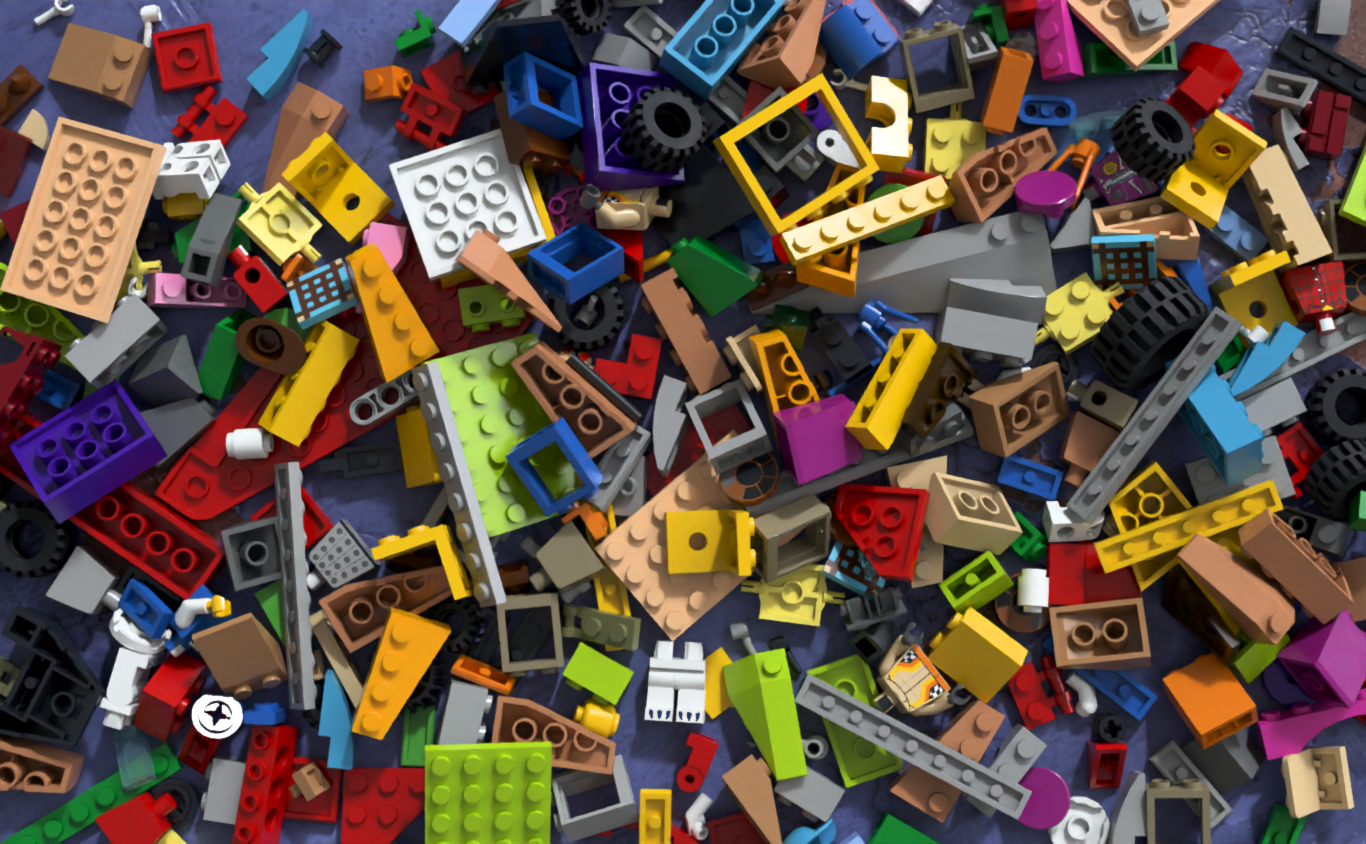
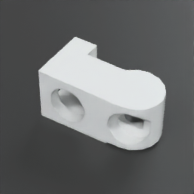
[816,129,861,169]
[1042,501,1105,542]

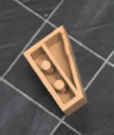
[1092,196,1200,260]

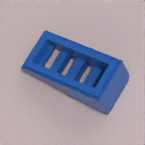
[1172,256,1213,313]

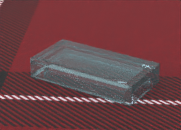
[112,725,156,791]

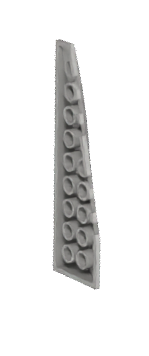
[748,211,1057,315]

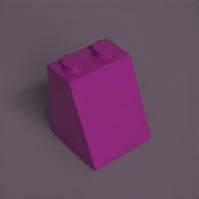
[772,394,864,485]
[1276,609,1366,709]

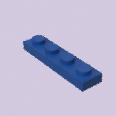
[728,144,775,266]
[1041,631,1158,721]

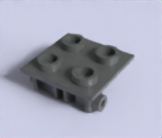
[836,584,908,631]

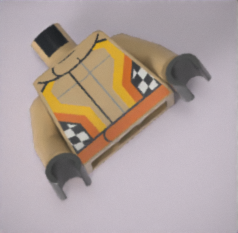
[580,184,672,230]
[872,622,971,717]

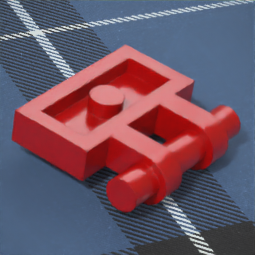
[394,83,467,151]
[171,85,250,150]
[1276,421,1324,500]
[1006,654,1075,730]

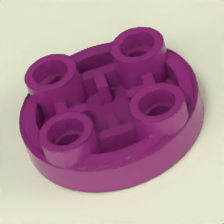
[1015,170,1077,219]
[547,185,604,236]
[1018,767,1071,830]

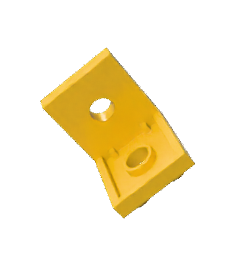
[1160,109,1267,230]
[281,131,396,246]
[1210,249,1298,348]
[665,508,756,576]
[371,524,473,600]

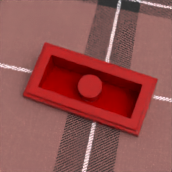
[1046,543,1086,605]

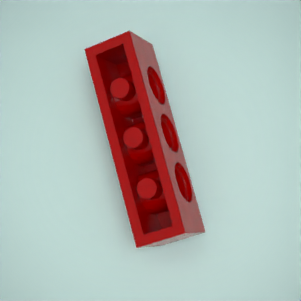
[232,723,299,844]

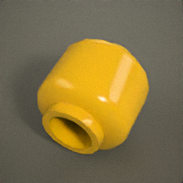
[572,698,620,739]

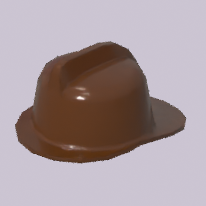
[235,317,306,375]

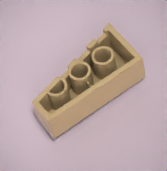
[1242,144,1333,273]
[884,456,947,588]

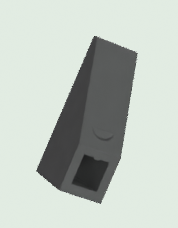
[180,193,243,288]
[1274,505,1354,560]

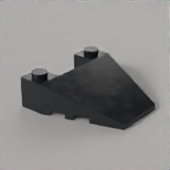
[459,14,585,96]
[651,101,789,246]
[0,606,105,747]

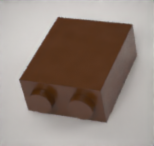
[493,89,571,174]

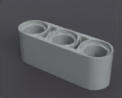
[349,366,419,426]

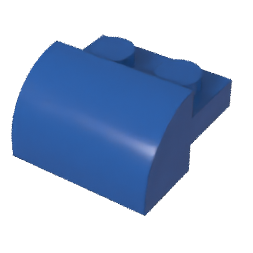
[818,0,898,81]

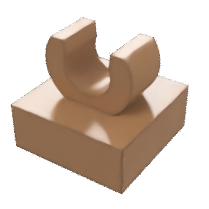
[287,761,330,801]

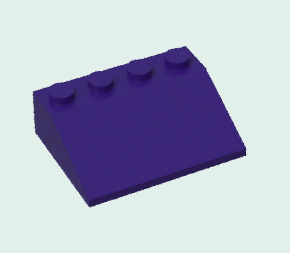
[577,62,685,191]
[8,379,168,524]

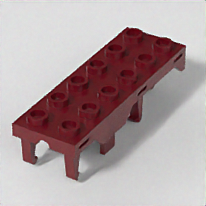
[0,326,62,451]

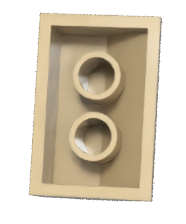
[925,472,1023,555]

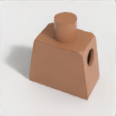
[1058,411,1121,488]

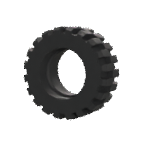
[1091,276,1210,392]

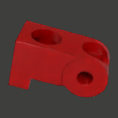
[677,730,719,793]

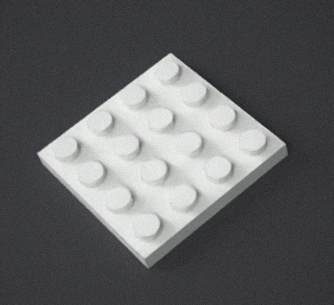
[389,128,547,281]

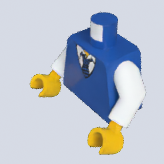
[164,584,236,657]

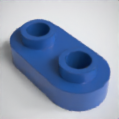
[1017,94,1077,128]

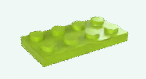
[806,653,904,788]

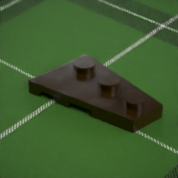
[901,341,978,439]
[1161,563,1241,666]

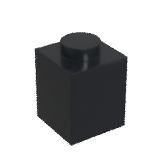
[847,621,902,665]

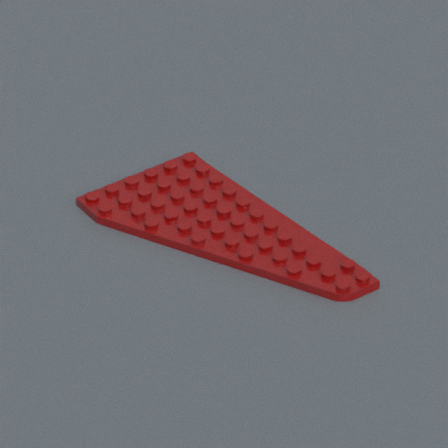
[155,212,535,520]

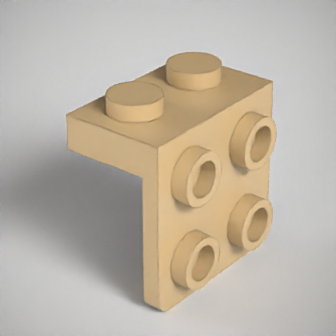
[723,325,763,395]
[1281,746,1354,818]

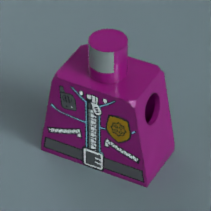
[1082,149,1161,206]

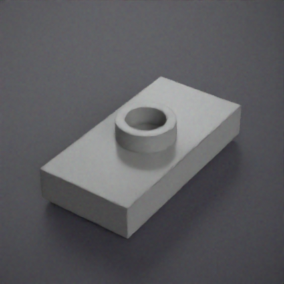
[614,455,647,516]

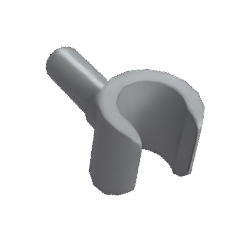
[730,621,757,655]

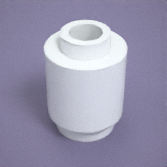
[226,428,274,460]
[1017,569,1049,613]

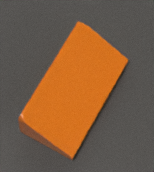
[450,654,517,696]

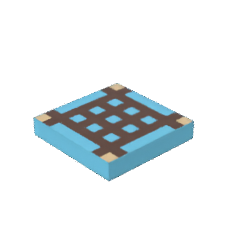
[1091,234,1158,290]
[286,258,359,330]
[820,542,886,602]

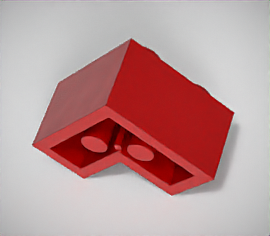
[1165,65,1227,135]
[594,334,663,402]
[133,652,207,743]

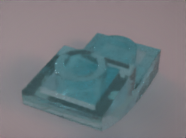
[1063,110,1128,141]

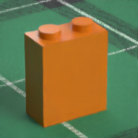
[980,46,1034,135]
[1162,653,1258,750]

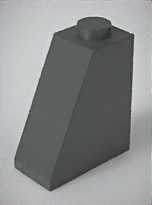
[140,397,217,469]

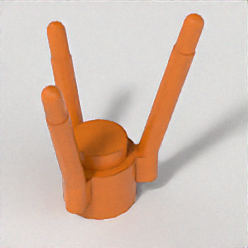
[1048,138,1101,210]

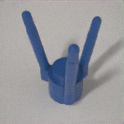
[857,301,919,355]

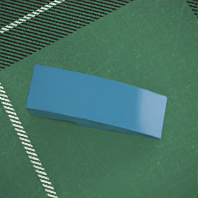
[246,9,314,102]
[1228,321,1306,397]
[318,669,355,770]

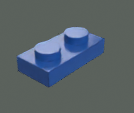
[33,369,84,410]
[995,454,1064,501]
[118,579,174,639]
[243,702,288,725]

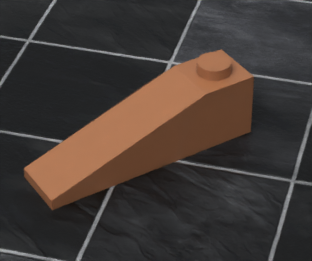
[737,0,826,89]
[261,82,349,199]
[948,128,1058,223]
[454,229,562,333]
[1176,534,1295,645]
[318,564,453,653]
[491,695,616,775]

